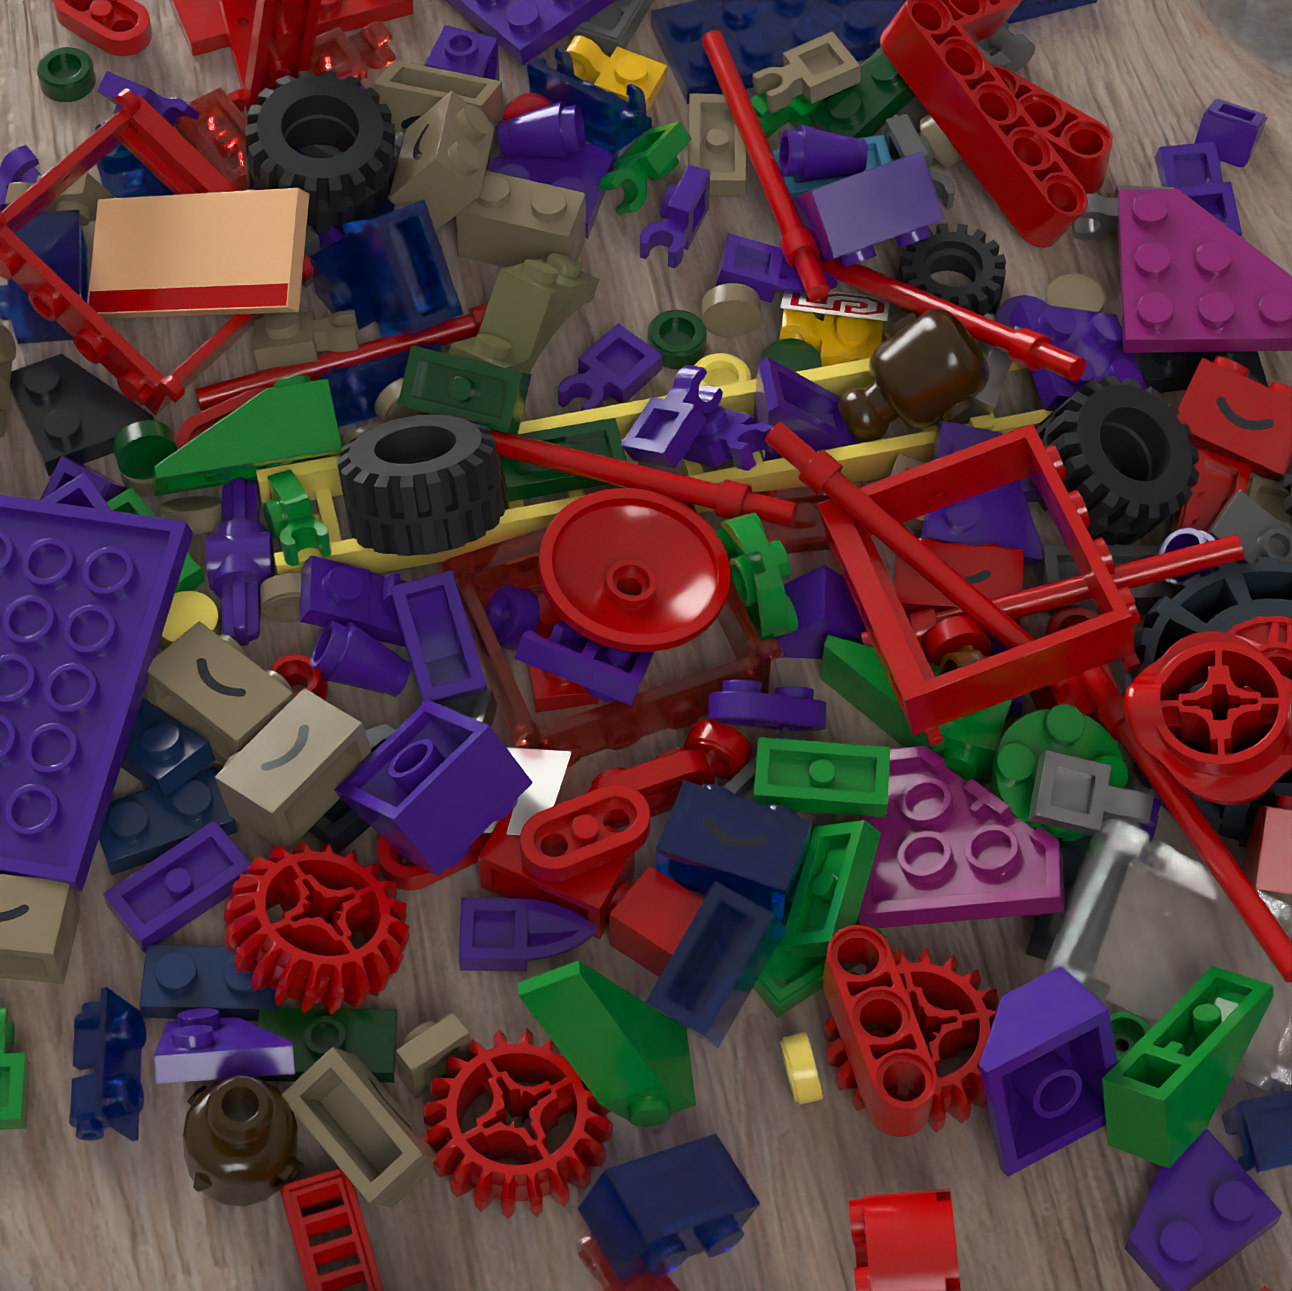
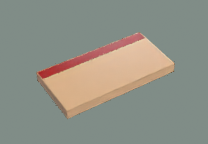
[87,188,309,319]

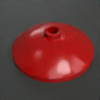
[538,488,730,652]

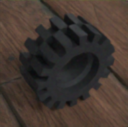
[898,223,1006,317]

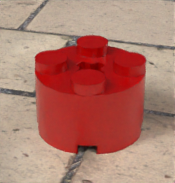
[849,1188,961,1291]

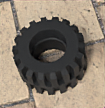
[245,70,395,233]
[1029,376,1199,545]
[337,415,505,556]

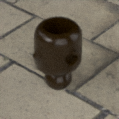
[838,309,990,443]
[183,1076,304,1206]

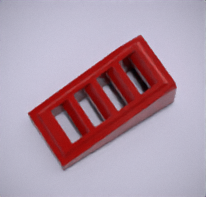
[279,1168,384,1291]

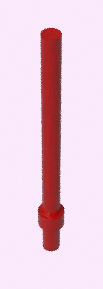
[702,30,830,300]
[818,256,1086,381]
[195,302,489,411]
[764,421,1071,692]
[490,429,798,528]
[861,534,1244,650]
[1076,666,1292,983]

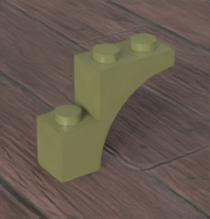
[448,253,600,374]

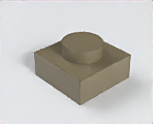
[396,1012,470,1099]

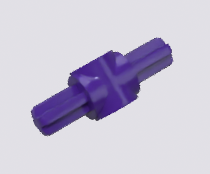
[206,477,275,646]

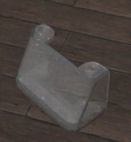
[1043,819,1292,1095]

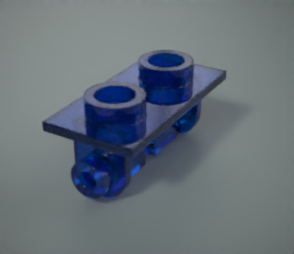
[320,342,443,427]
[69,987,147,1142]

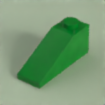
[152,375,342,496]
[820,635,1013,783]
[517,960,696,1127]
[1102,966,1274,1168]

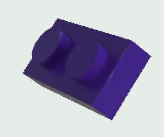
[103,820,251,953]

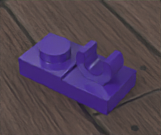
[300,555,408,647]

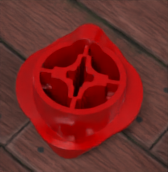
[1124,631,1292,805]

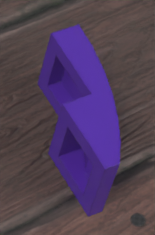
[1155,141,1242,236]

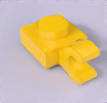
[564,36,668,118]
[779,309,883,367]

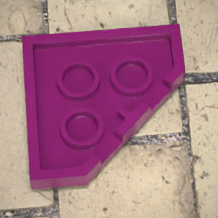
[1117,189,1292,353]
[858,746,1064,929]

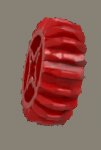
[224,839,409,1016]
[824,948,999,1133]
[423,1028,613,1219]

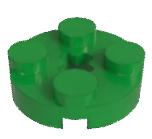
[715,513,798,644]
[991,704,1129,841]

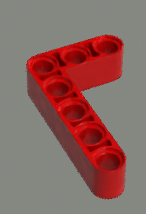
[880,0,1088,248]

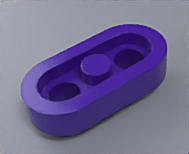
[708,680,827,731]

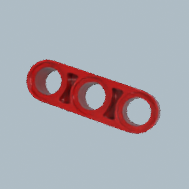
[992,65,1113,194]
[823,925,937,1137]

